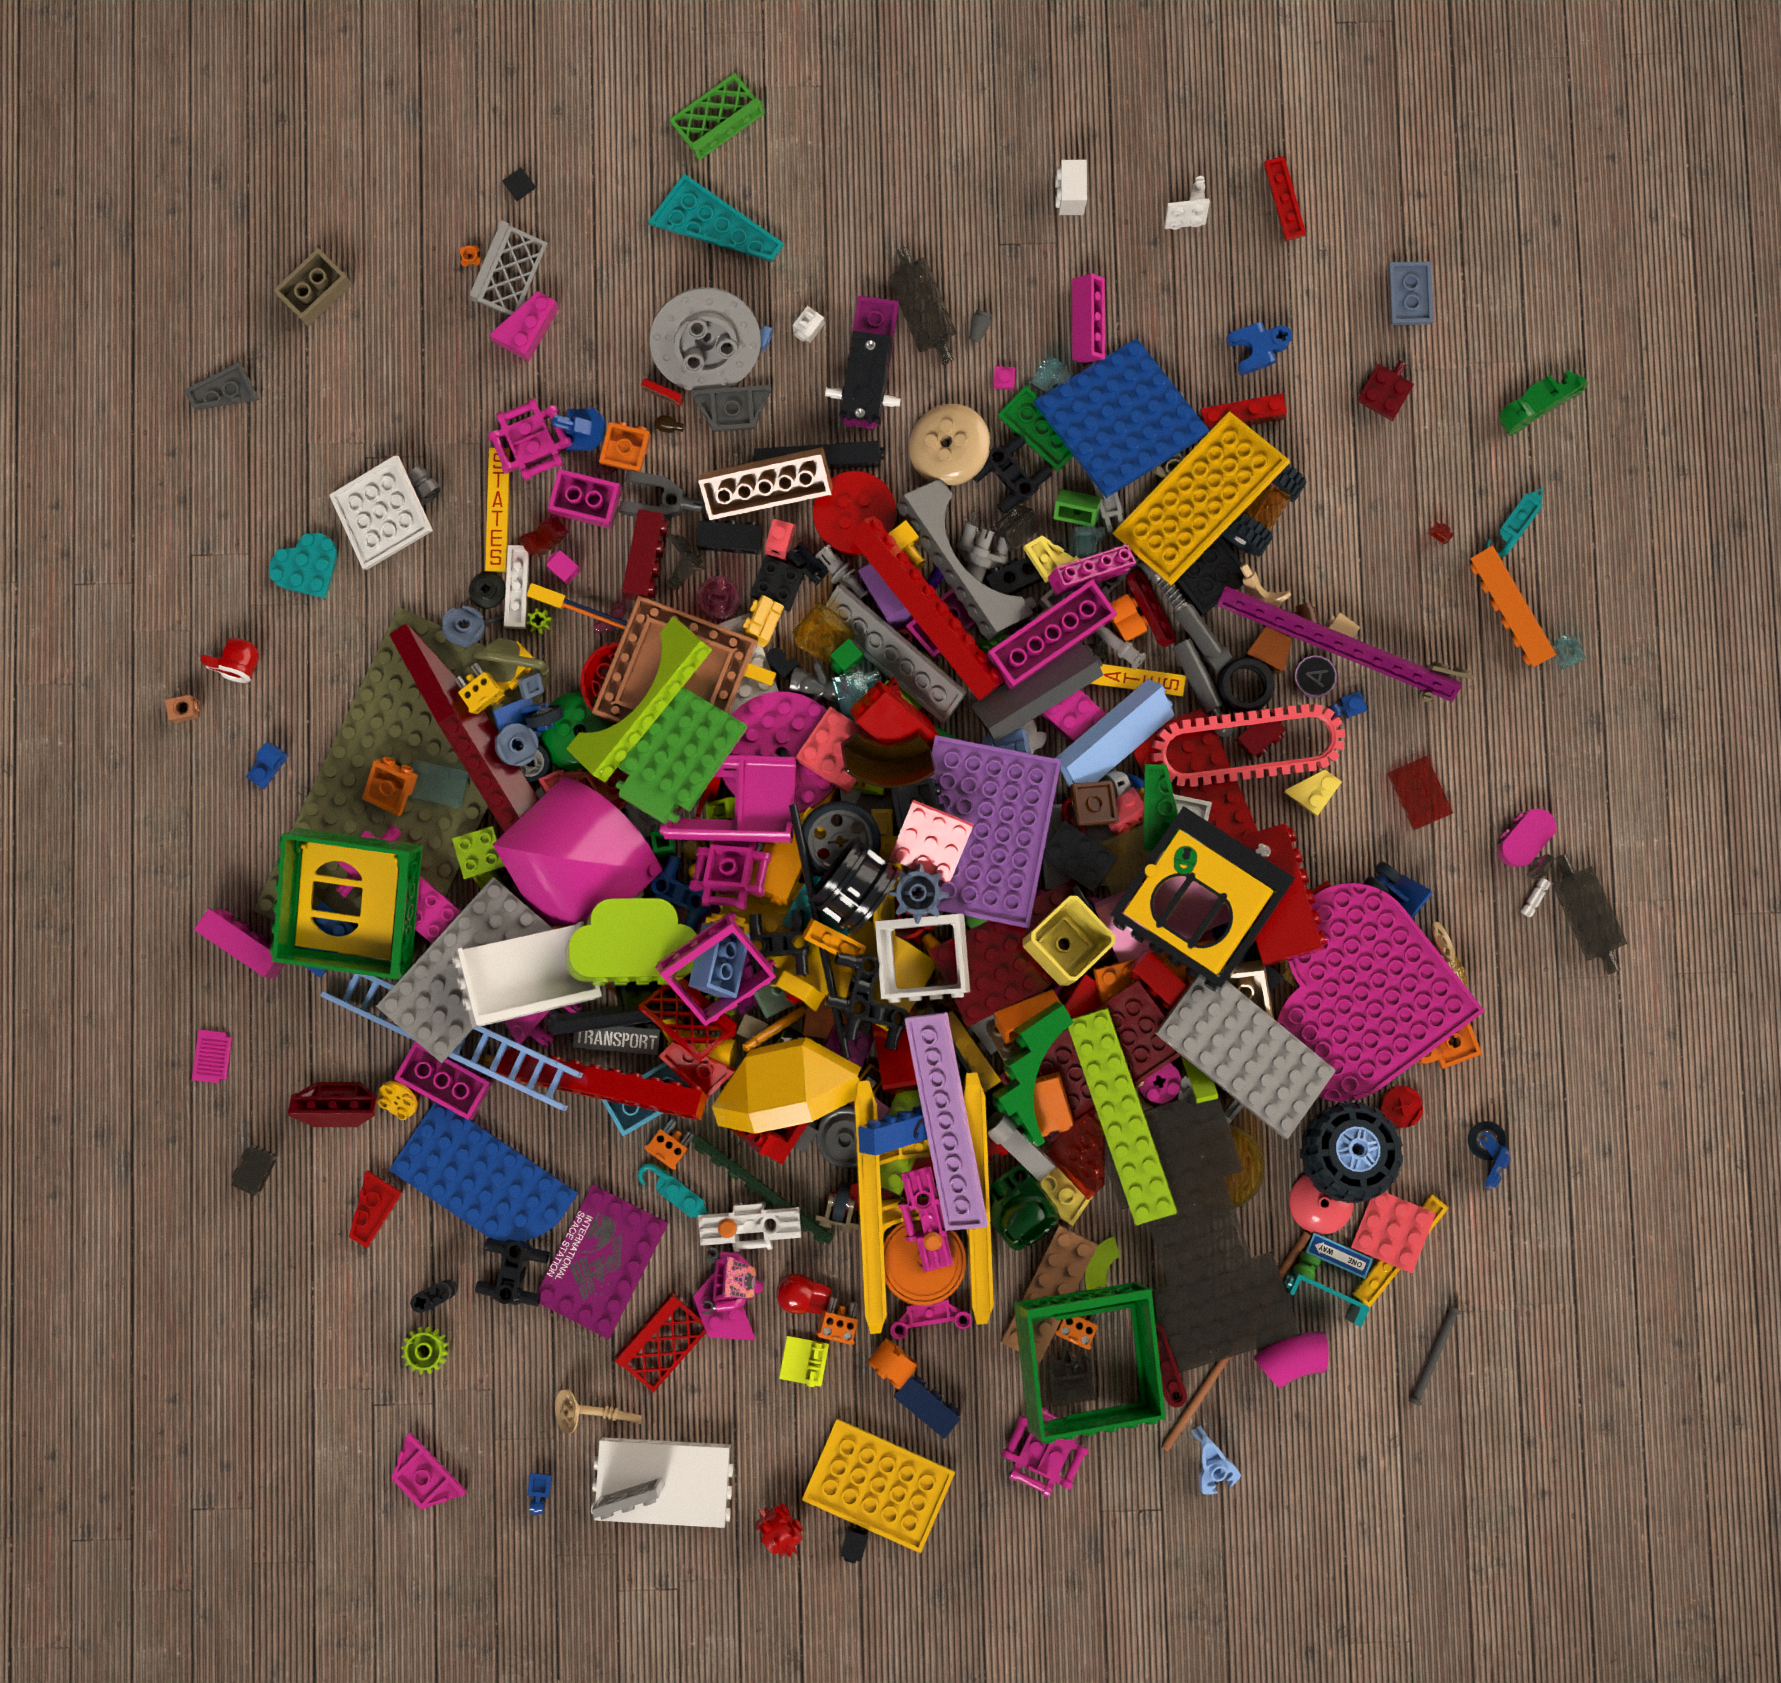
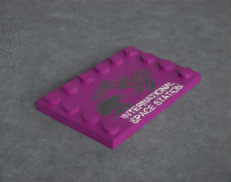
[537,1184,669,1339]

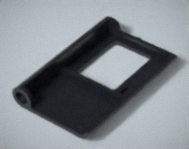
[547,981,682,1035]

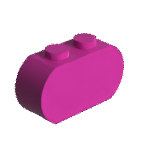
[1497,809,1557,867]

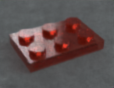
[1387,756,1453,831]

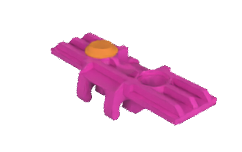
[898,1166,953,1272]

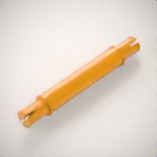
[742,1006,806,1052]

